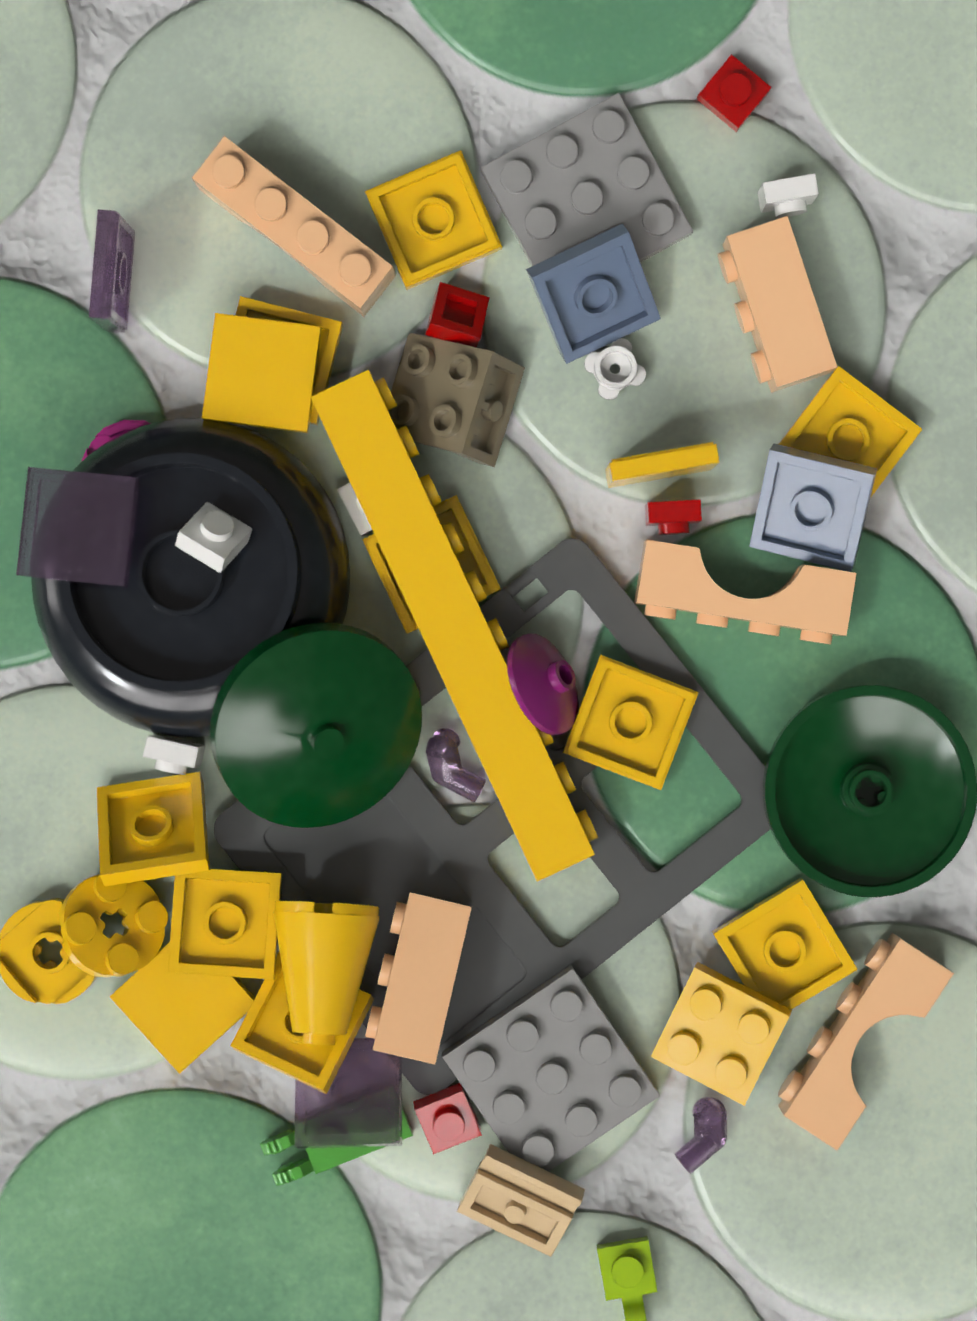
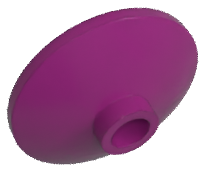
[507,633,579,735]

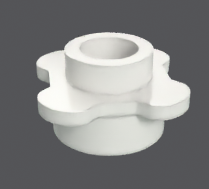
[584,338,646,400]

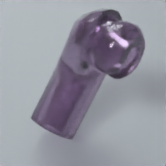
[425,728,486,802]
[674,1097,727,1174]

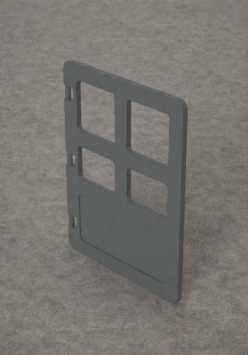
[214,539,770,1095]

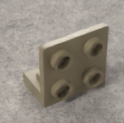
[388,333,525,467]

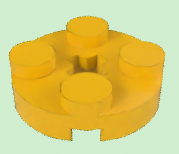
[59,874,168,977]
[0,898,97,1004]

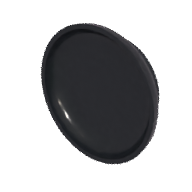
[31,418,350,737]

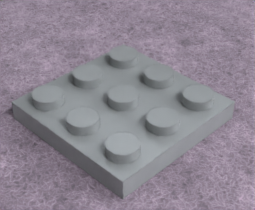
[480,93,693,266]
[442,965,660,1172]

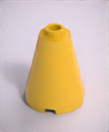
[273,901,380,1045]

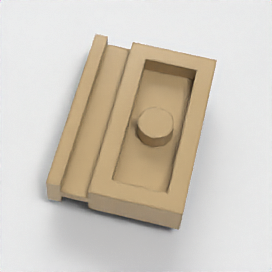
[457,1144,585,1257]

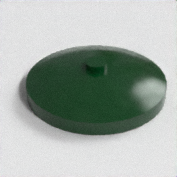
[210,623,422,828]
[763,685,977,897]

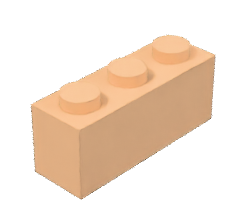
[718,216,837,393]
[365,892,472,1065]

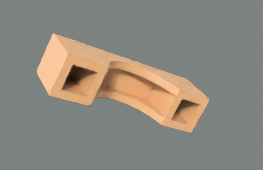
[192,136,396,317]
[634,540,857,645]
[778,932,954,1150]

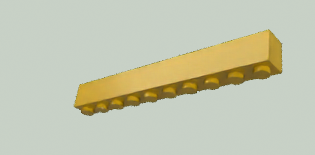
[310,370,599,882]

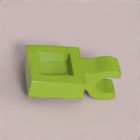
[597,1236,658,1321]

